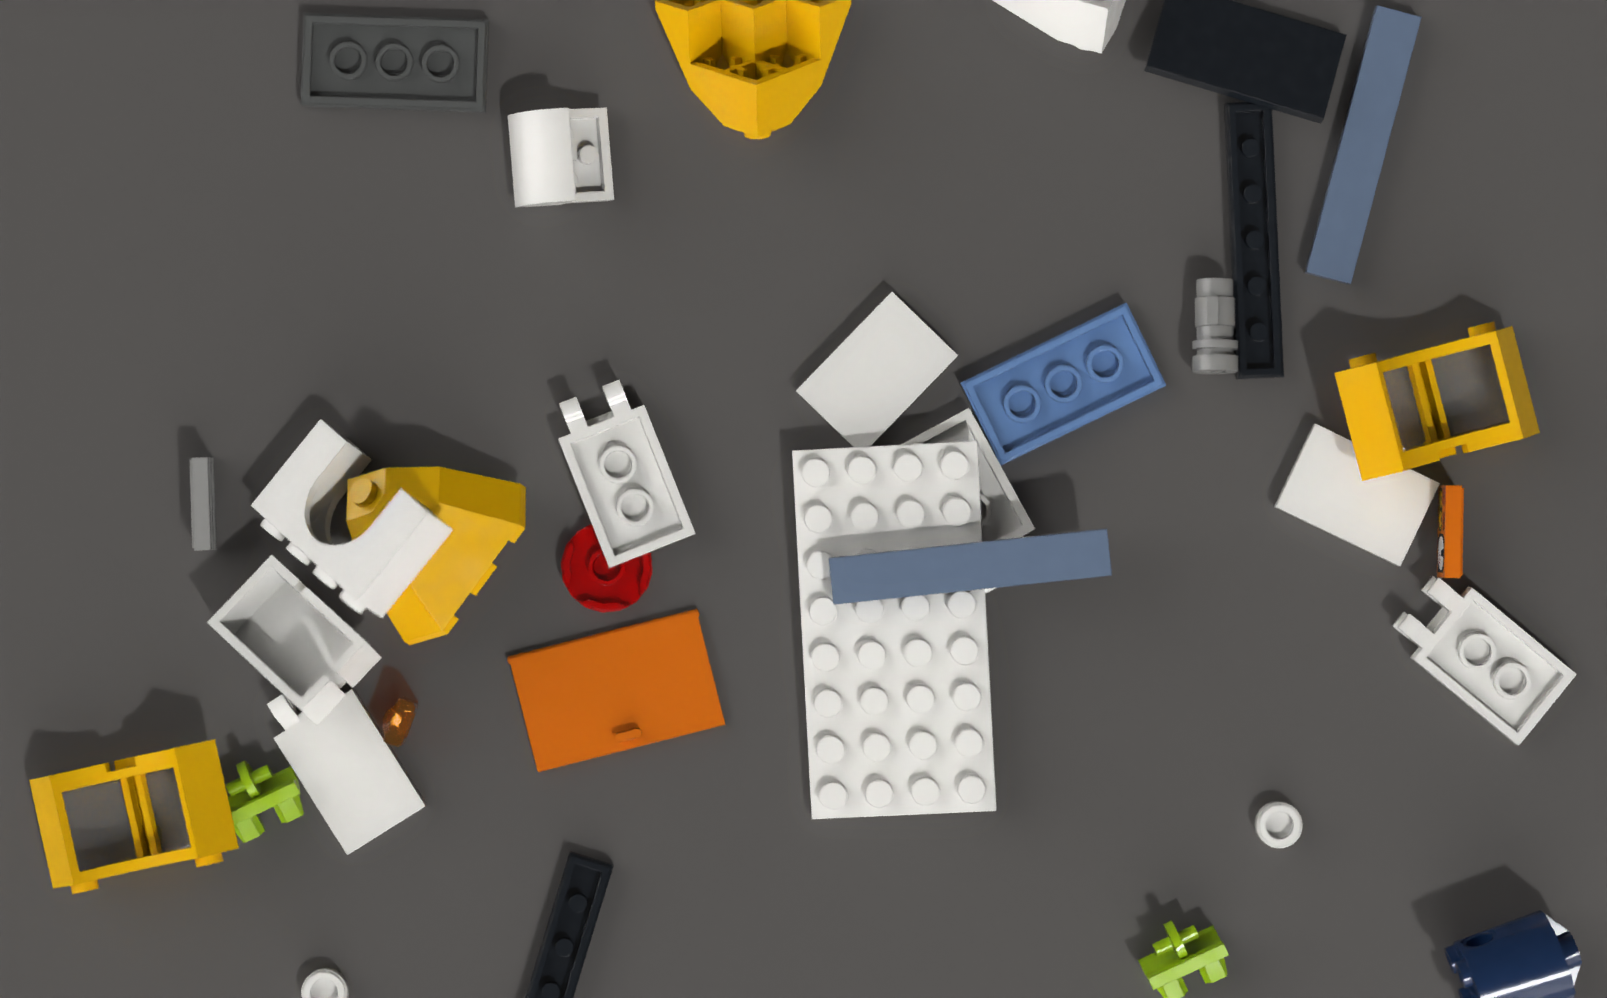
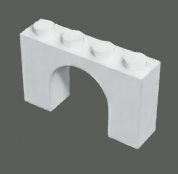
[251,419,453,618]

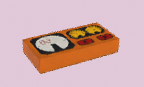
[1437,485,1464,578]

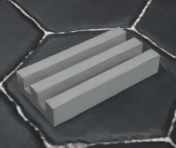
[190,457,217,551]

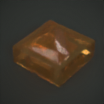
[383,696,419,747]

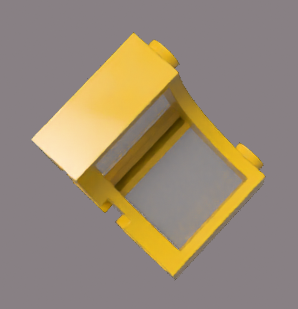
[1334,321,1540,481]
[29,739,239,894]

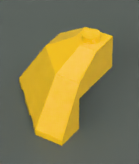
[655,0,851,139]
[346,467,526,645]

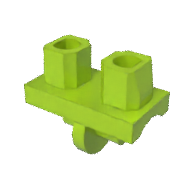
[226,760,304,843]
[1138,920,1229,998]

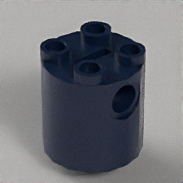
[1444,910,1582,998]

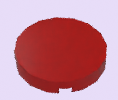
[561,524,653,613]

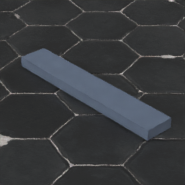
[1305,5,1422,285]
[828,528,1112,605]

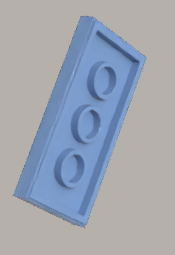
[960,302,1166,465]

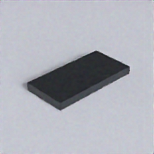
[1144,0,1346,124]

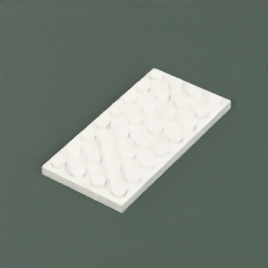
[792,441,997,819]

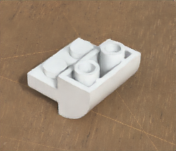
[508,107,614,208]

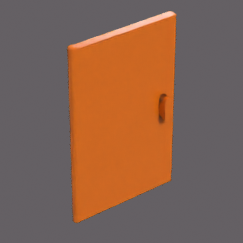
[507,609,725,772]

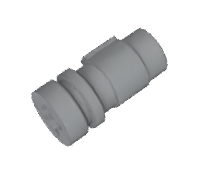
[1192,278,1238,374]

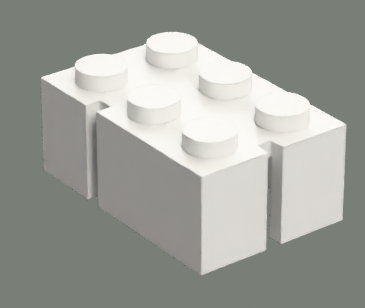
[207,555,382,726]

